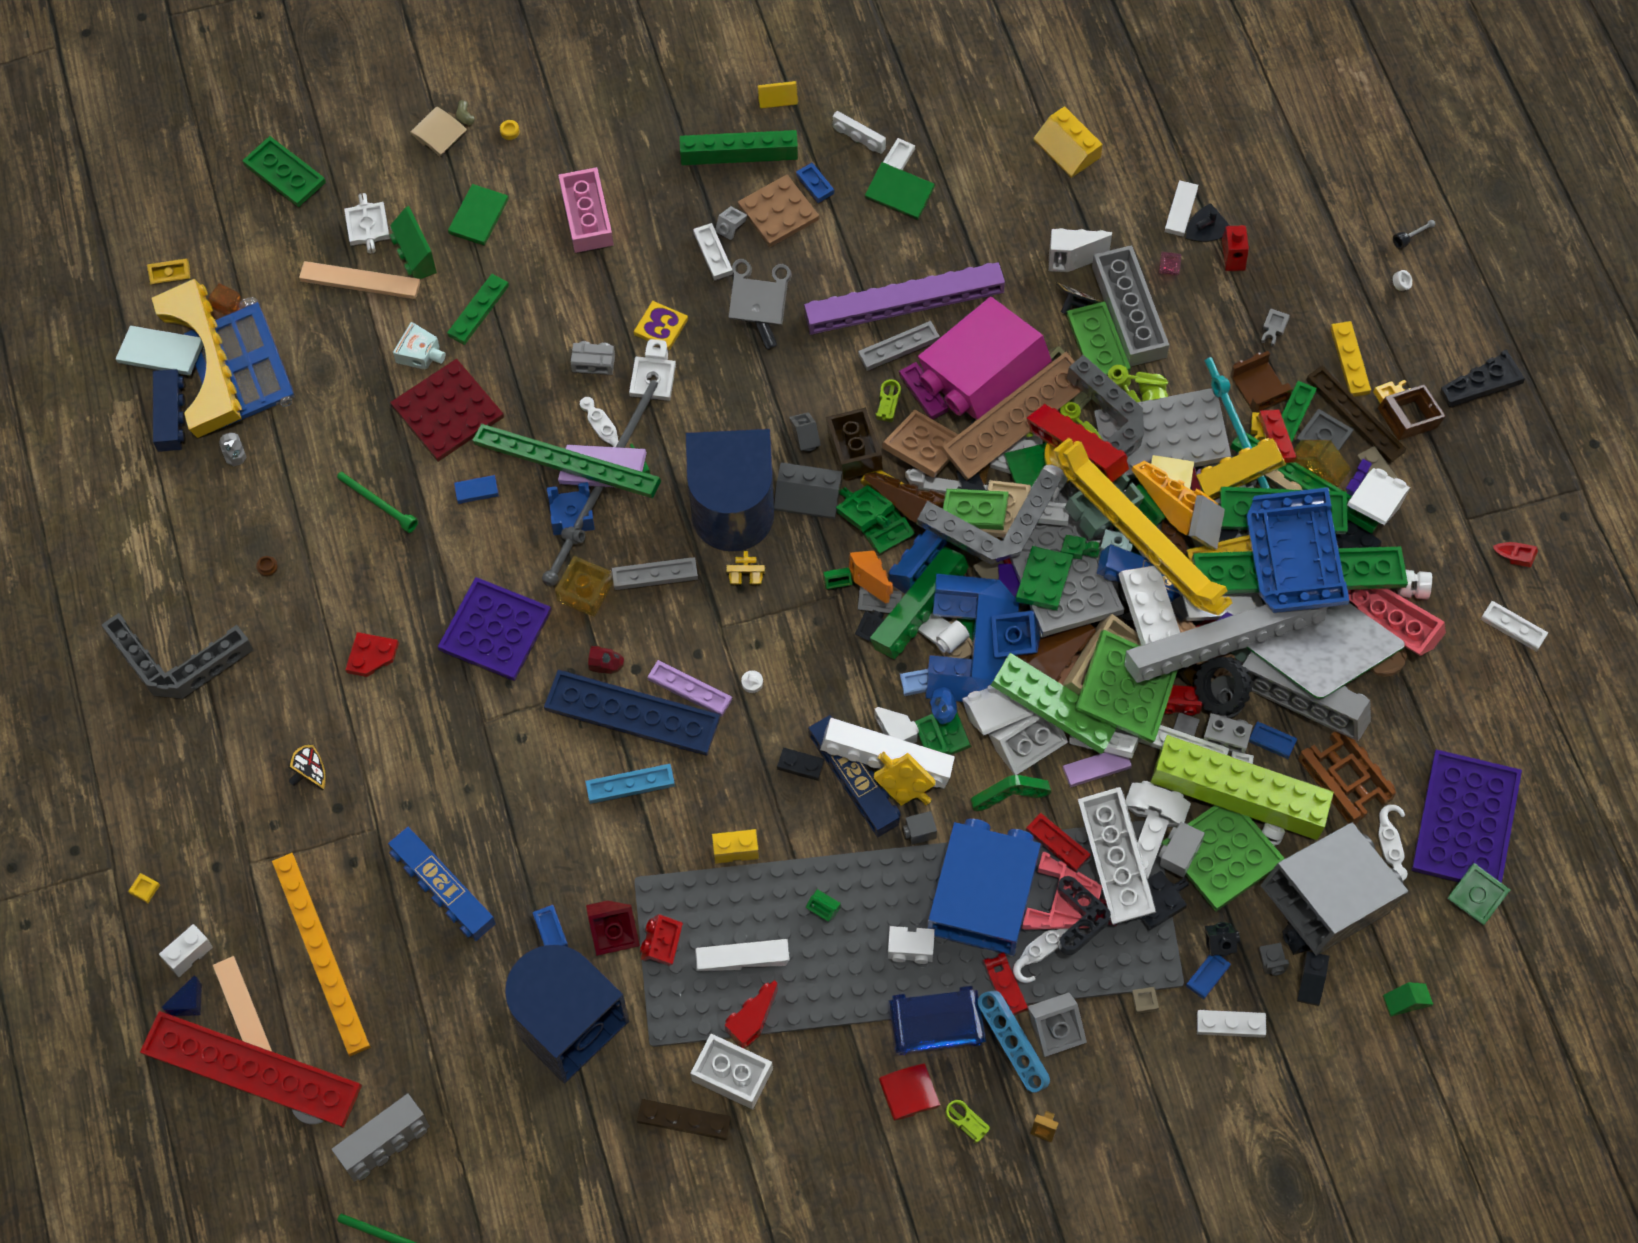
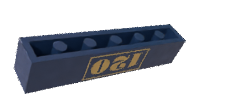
[808,715,901,838]

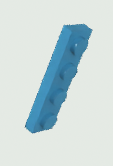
[585,764,675,804]

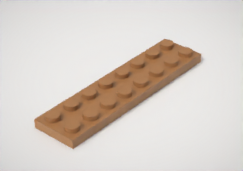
[941,351,1082,481]

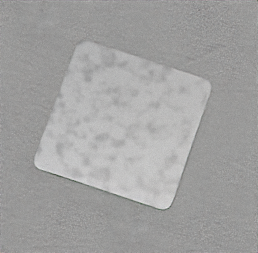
[1247,603,1405,699]

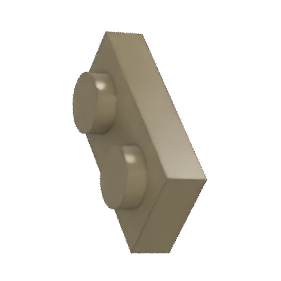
[1356,446,1397,479]

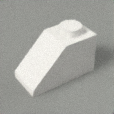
[874,707,919,743]

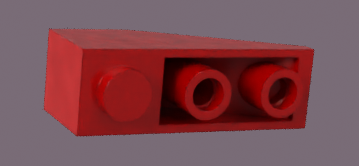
[725,980,778,1049]

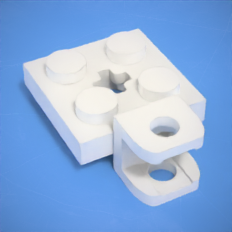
[629,339,676,401]

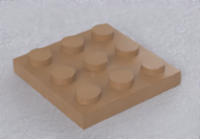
[738,175,819,247]
[882,410,958,478]

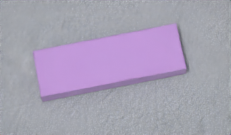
[1063,752,1132,788]

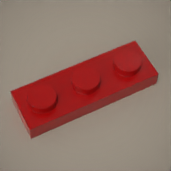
[1258,410,1296,463]
[1026,813,1091,872]

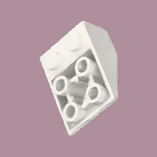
[1049,228,1112,272]

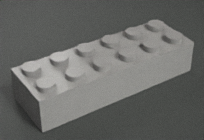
[1092,245,1169,367]
[1242,651,1371,741]

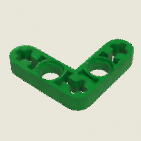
[970,775,1052,811]

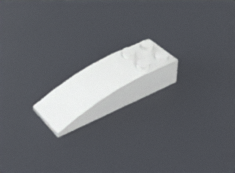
[1078,787,1156,925]

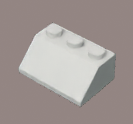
[962,685,1036,735]
[988,714,1068,775]

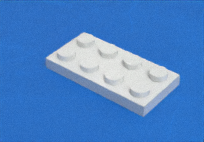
[1118,566,1180,646]

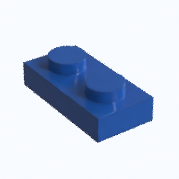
[796,163,834,203]

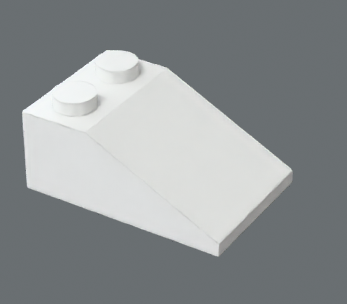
[1347,468,1410,525]

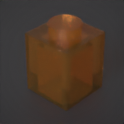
[208,283,243,315]

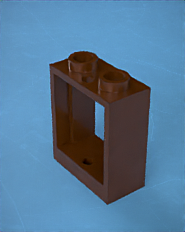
[1377,384,1446,441]

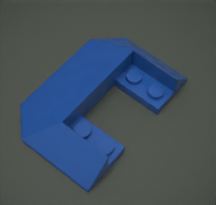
[926,574,1019,702]

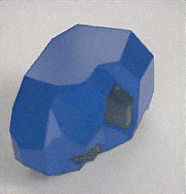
[930,687,957,724]

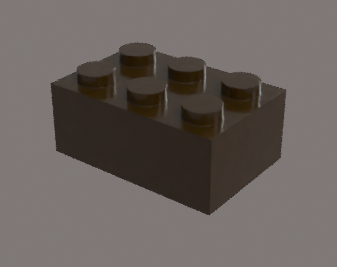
[826,407,883,479]

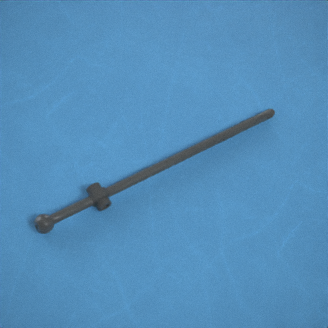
[542,380,658,587]

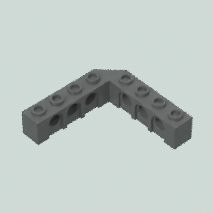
[1067,355,1144,492]
[916,469,1061,564]
[101,613,253,699]

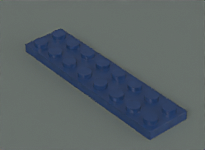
[544,670,720,756]

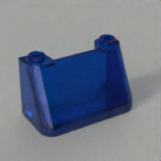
[888,986,986,1056]

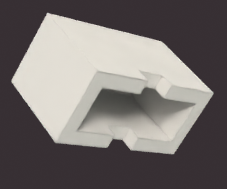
[159,924,213,977]
[888,926,935,964]

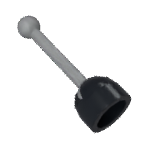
[1393,220,1435,249]

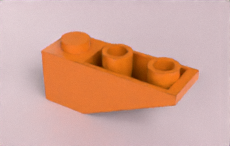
[849,551,893,603]

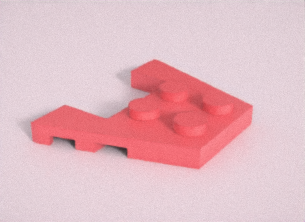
[1022,852,1102,930]

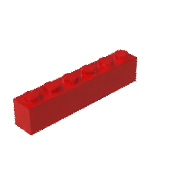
[1026,404,1129,482]

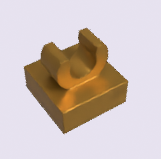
[1030,1111,1058,1143]

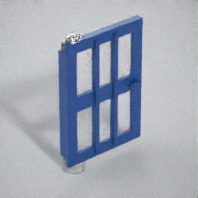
[184,297,295,429]

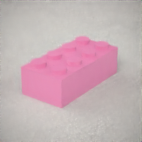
[559,167,614,253]

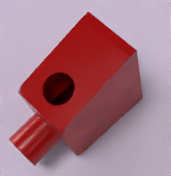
[1222,225,1249,271]

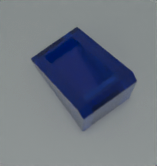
[161,975,202,1016]

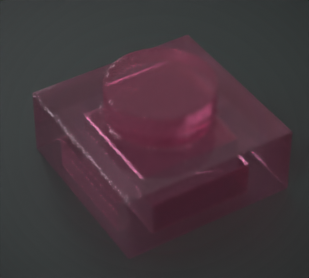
[1159,252,1181,275]

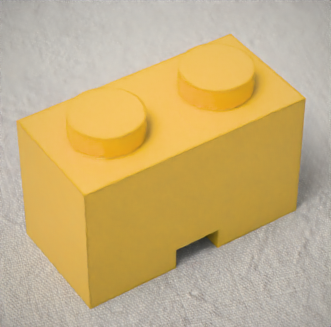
[712,829,759,864]

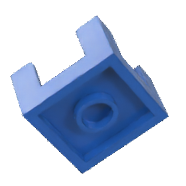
[547,482,595,535]

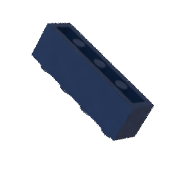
[153,369,185,452]

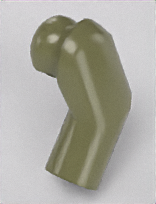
[456,100,475,126]

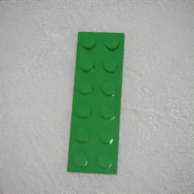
[1220,487,1348,534]

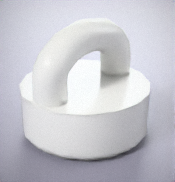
[1262,823,1285,846]

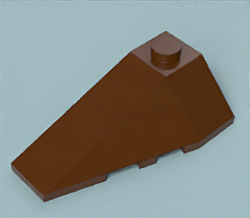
[864,472,945,528]

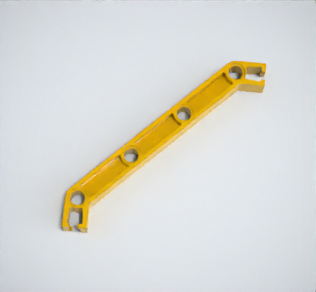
[1053,438,1232,616]

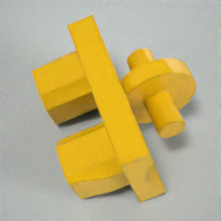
[727,551,765,585]

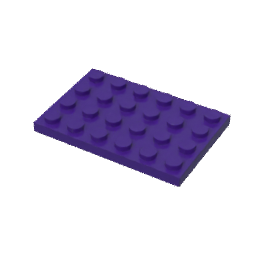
[1411,749,1522,883]

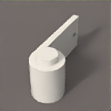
[918,612,970,653]

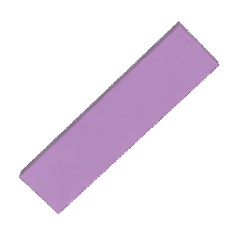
[647,660,732,717]

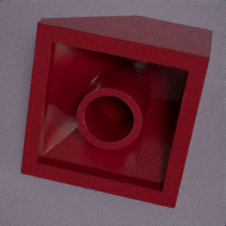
[586,900,640,956]

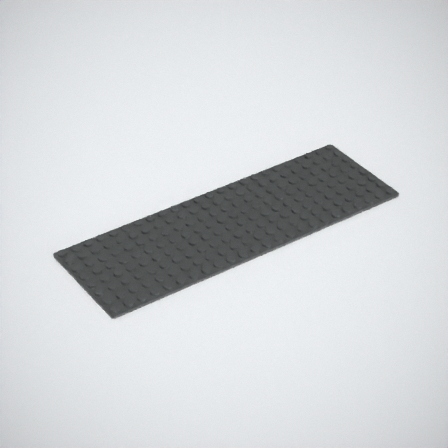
[635,820,1184,1047]

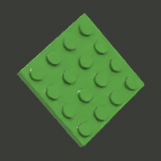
[1075,630,1178,743]
[1161,805,1285,911]

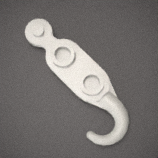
[580,397,619,447]
[1378,804,1407,881]
[1013,929,1068,983]

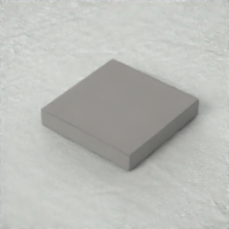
[1189,495,1225,549]

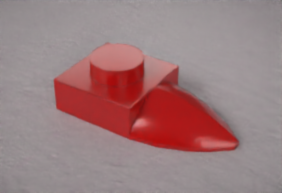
[1493,542,1538,568]

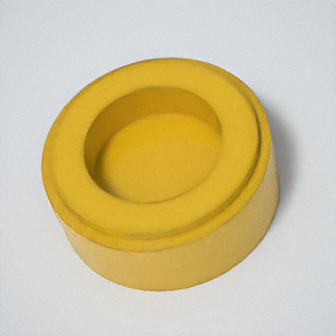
[500,120,520,140]

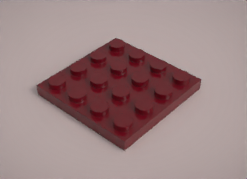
[390,358,504,462]

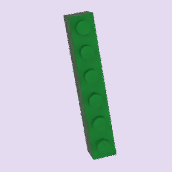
[680,130,798,165]
[870,546,969,660]

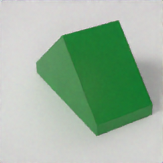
[1383,982,1433,1017]

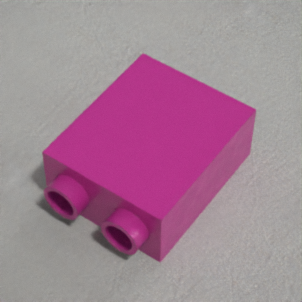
[918,296,1052,420]

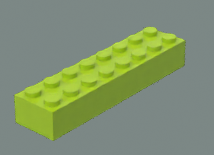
[1151,735,1334,840]

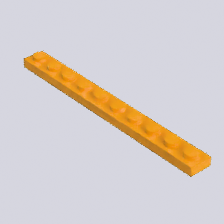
[272,853,371,1057]

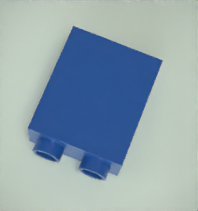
[928,819,1041,956]

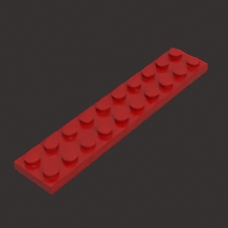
[140,1011,362,1128]

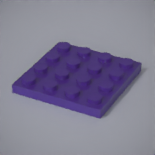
[438,577,552,681]

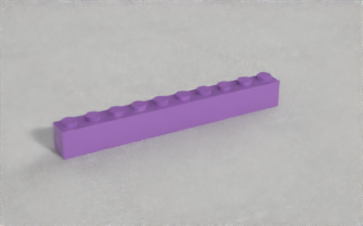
[804,262,1005,335]

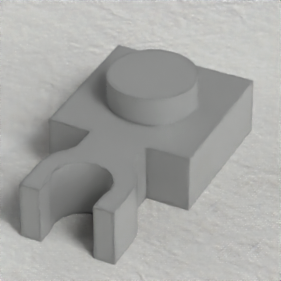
[1261,309,1290,347]

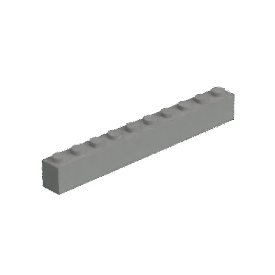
[1124,605,1327,683]

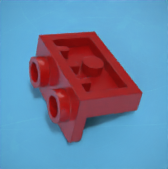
[1164,685,1202,716]
[640,914,683,966]

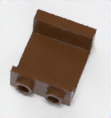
[1230,351,1292,413]

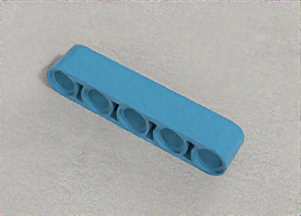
[978,991,1050,1092]

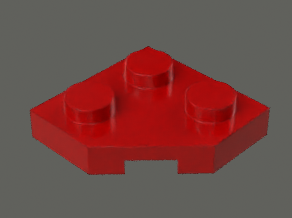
[345,632,399,677]

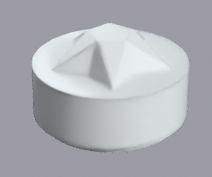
[1393,270,1412,291]
[741,671,763,693]

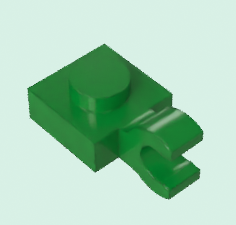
[1061,535,1100,560]

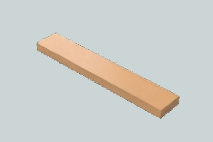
[299,261,421,299]
[213,956,272,1051]

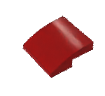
[879,1063,940,1121]

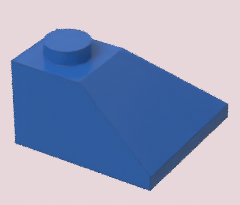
[991,611,1040,658]

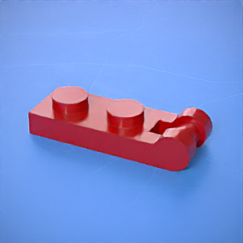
[983,952,1028,1015]

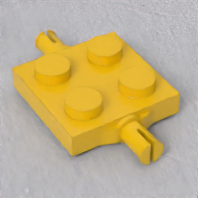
[874,752,935,806]

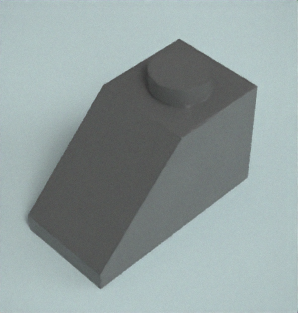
[789,412,821,451]

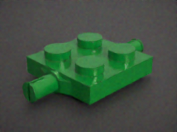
[836,484,895,532]

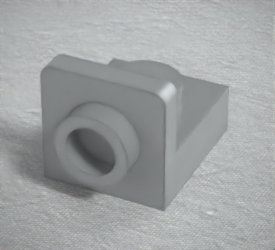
[715,206,747,240]

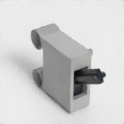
[729,259,792,349]

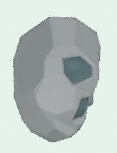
[219,433,247,467]

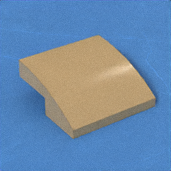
[410,107,467,157]

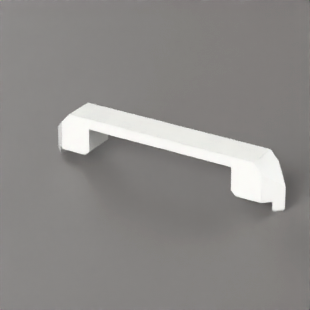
[905,469,989,493]

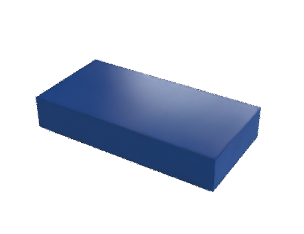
[454,475,499,504]
[1248,721,1297,759]
[532,905,568,947]
[1186,955,1231,999]

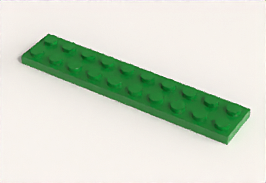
[1192,546,1408,594]

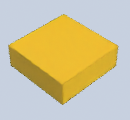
[128,873,160,903]

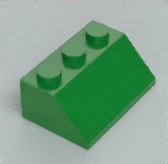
[389,206,437,280]

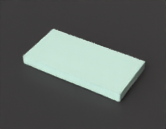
[116,326,203,375]

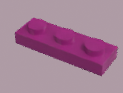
[899,362,949,420]

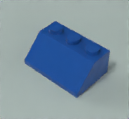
[889,530,947,594]

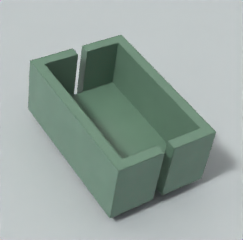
[1065,473,1144,540]

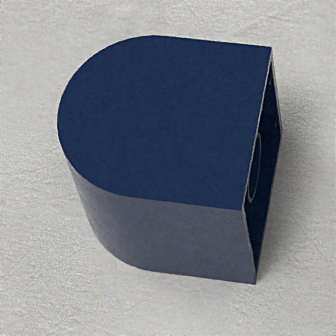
[686,429,774,551]
[505,945,630,1084]

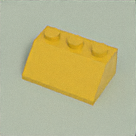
[1033,106,1103,178]

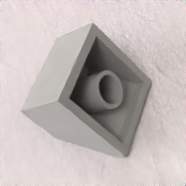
[1028,993,1087,1057]

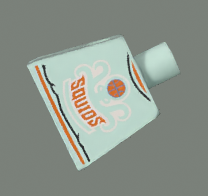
[393,322,446,370]

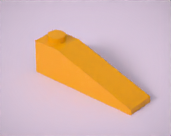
[1131,461,1219,536]

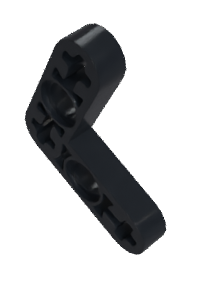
[1057,876,1111,955]

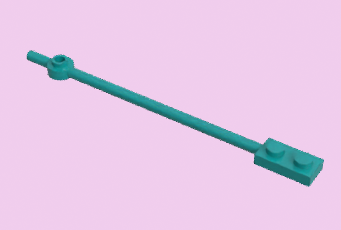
[1204,357,1270,489]

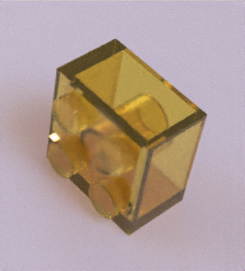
[555,556,613,617]

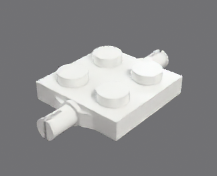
[344,193,390,253]

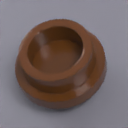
[256,556,278,576]

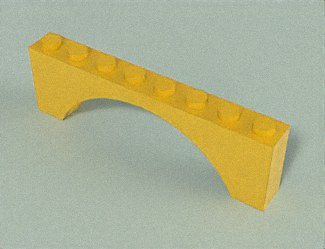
[152,279,242,438]

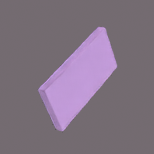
[558,445,647,487]

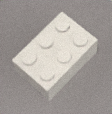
[690,1034,773,1109]

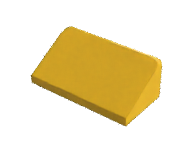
[758,81,798,108]
[147,259,190,284]

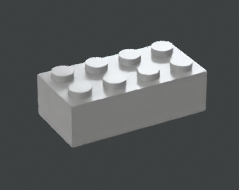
[332,1093,430,1182]

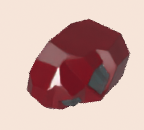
[588,646,624,674]

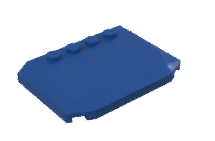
[1246,488,1349,613]

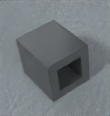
[903,811,937,845]

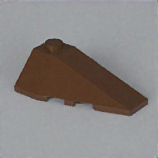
[1016,624,1096,682]

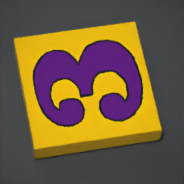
[634,301,688,350]

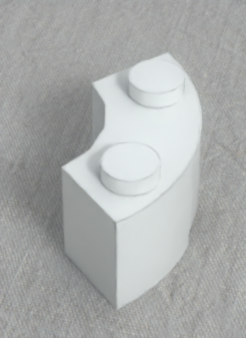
[1126,781,1191,827]

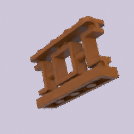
[1298,732,1396,825]

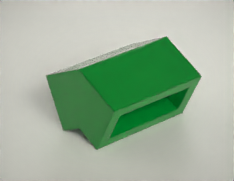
[823,567,852,589]
[805,889,841,922]

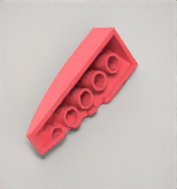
[1348,588,1446,656]

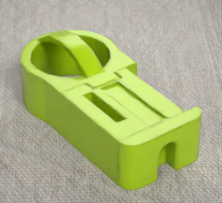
[875,379,901,422]
[945,1100,990,1144]

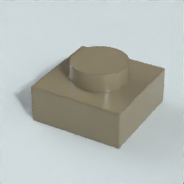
[1132,987,1159,1014]

